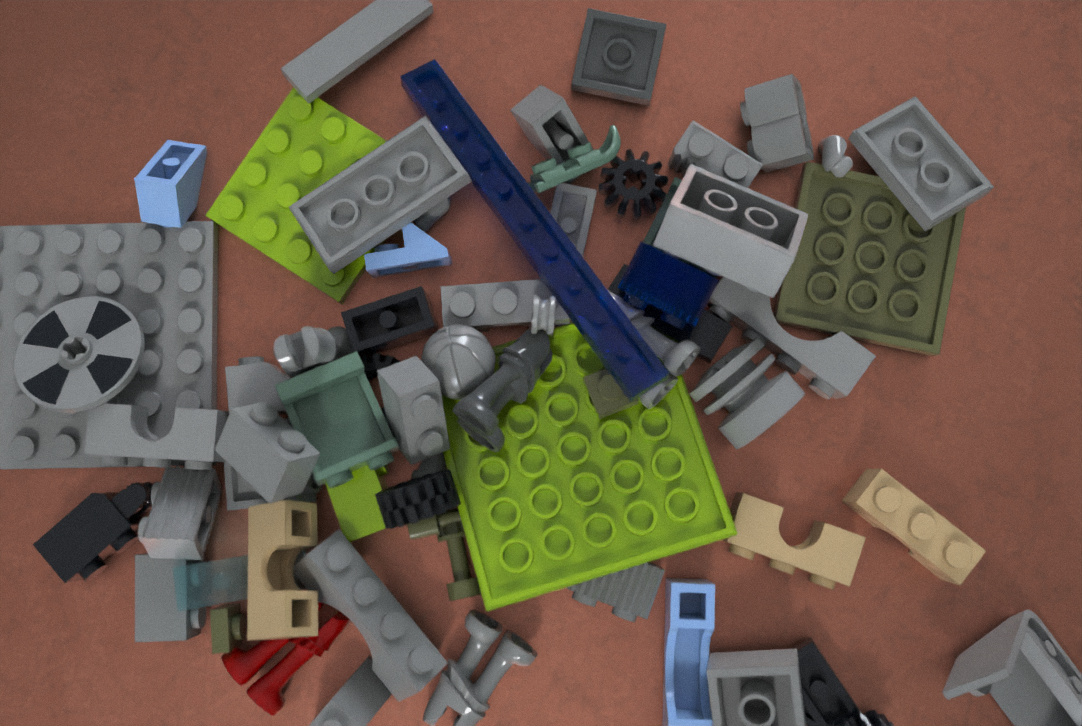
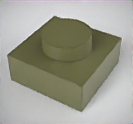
[583,362,639,419]
[210,603,247,654]

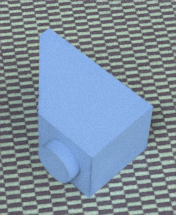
[134,140,207,228]

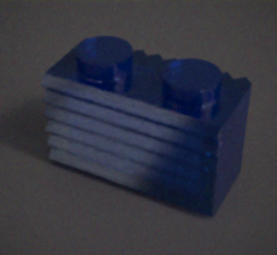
[617,241,719,330]

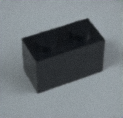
[341,286,439,357]

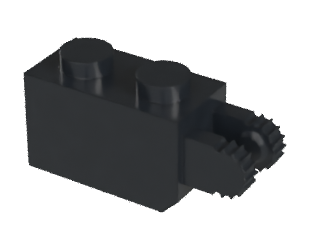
[33,482,154,583]

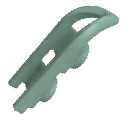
[524,125,621,194]

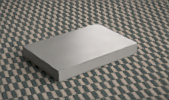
[849,96,994,231]

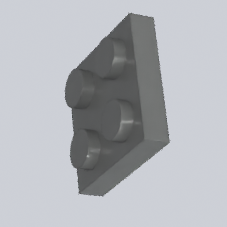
[571,8,667,106]

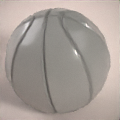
[421,324,496,400]

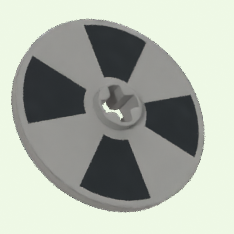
[14,296,145,413]

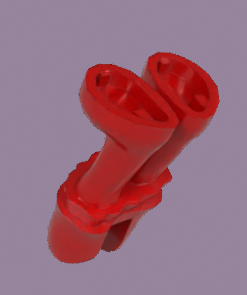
[221,602,349,716]

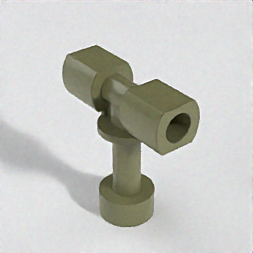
[407,508,481,601]

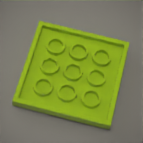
[205,87,387,304]

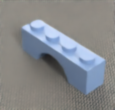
[662,578,715,726]

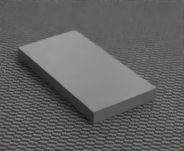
[289,116,472,274]

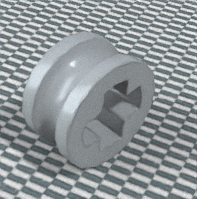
[531,295,556,335]

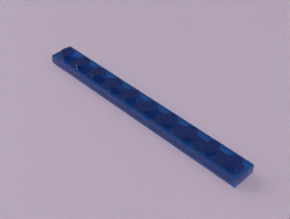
[400,59,670,402]

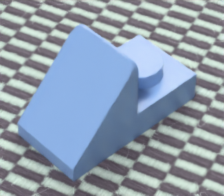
[364,223,453,278]

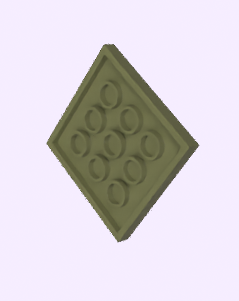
[773,162,966,356]

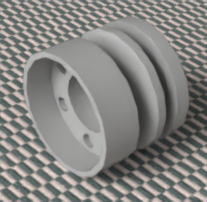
[689,338,805,450]

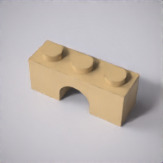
[842,469,986,585]
[723,492,866,590]
[247,500,318,640]

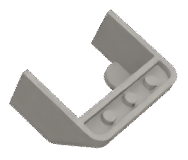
[942,610,1082,726]

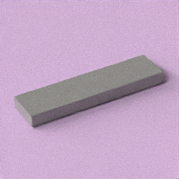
[281,0,433,104]

